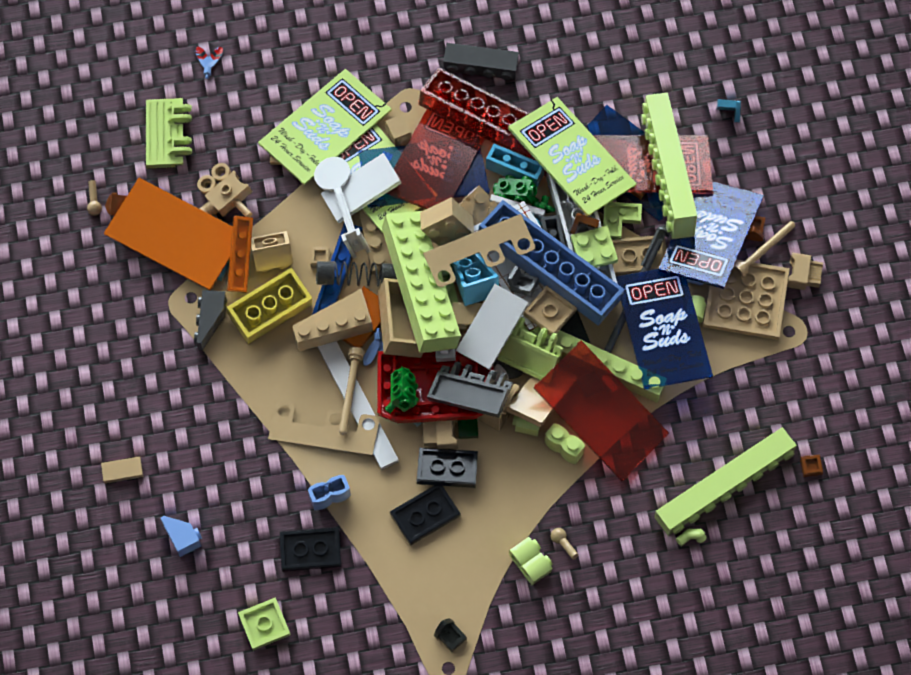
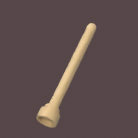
[731,221,795,279]
[339,347,364,435]

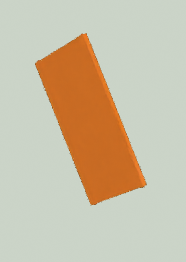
[103,178,233,291]

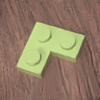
[603,202,642,239]

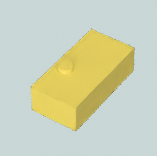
[227,268,312,344]

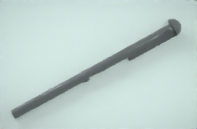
[604,225,670,353]

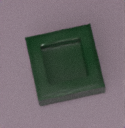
[458,418,478,439]

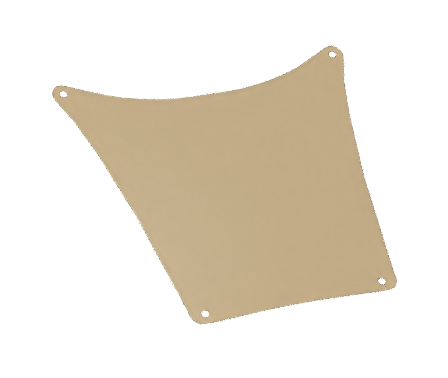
[168,88,808,675]

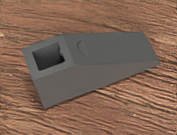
[194,290,227,351]

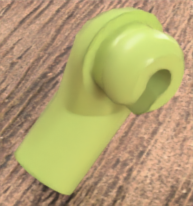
[676,529,707,546]

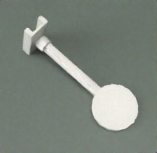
[314,157,371,258]

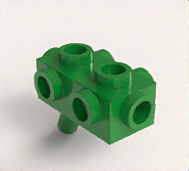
[493,175,539,204]
[385,367,418,413]

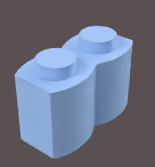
[308,475,351,510]

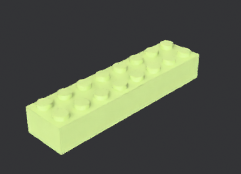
[641,93,697,239]
[382,211,461,353]

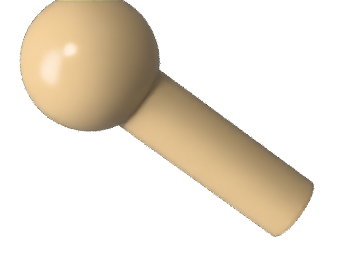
[87,180,102,216]
[551,528,579,559]

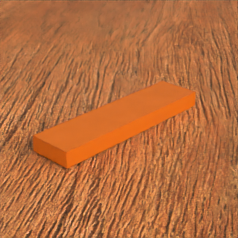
[227,216,253,293]

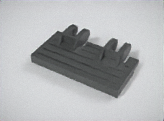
[427,362,513,418]

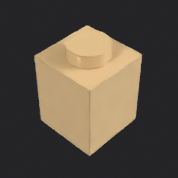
[385,114,412,147]

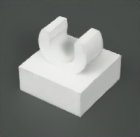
[436,349,456,362]

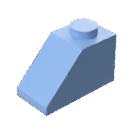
[161,516,202,557]

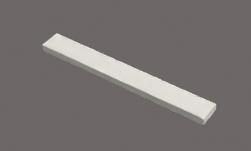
[317,341,399,470]

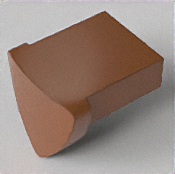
[105,193,127,216]
[570,213,600,234]
[741,214,765,241]

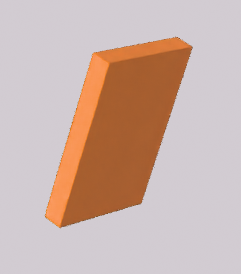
[343,286,381,348]

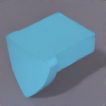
[716,99,741,122]

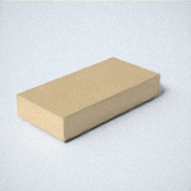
[101,457,143,484]

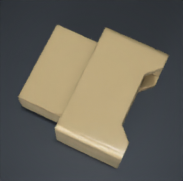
[787,252,823,290]
[423,420,458,450]

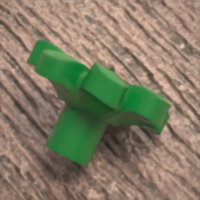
[531,195,555,213]

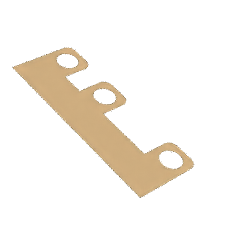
[423,214,535,287]
[268,402,379,455]

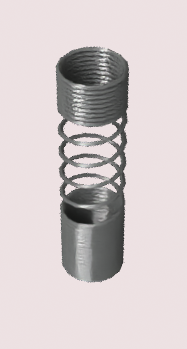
[316,261,397,287]

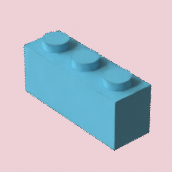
[486,144,544,187]

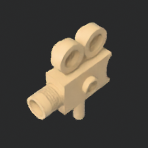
[197,163,252,217]

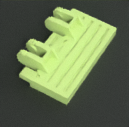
[146,98,192,168]
[497,317,563,384]

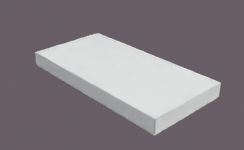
[321,153,402,223]
[456,284,529,370]

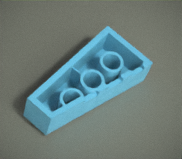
[451,253,499,306]

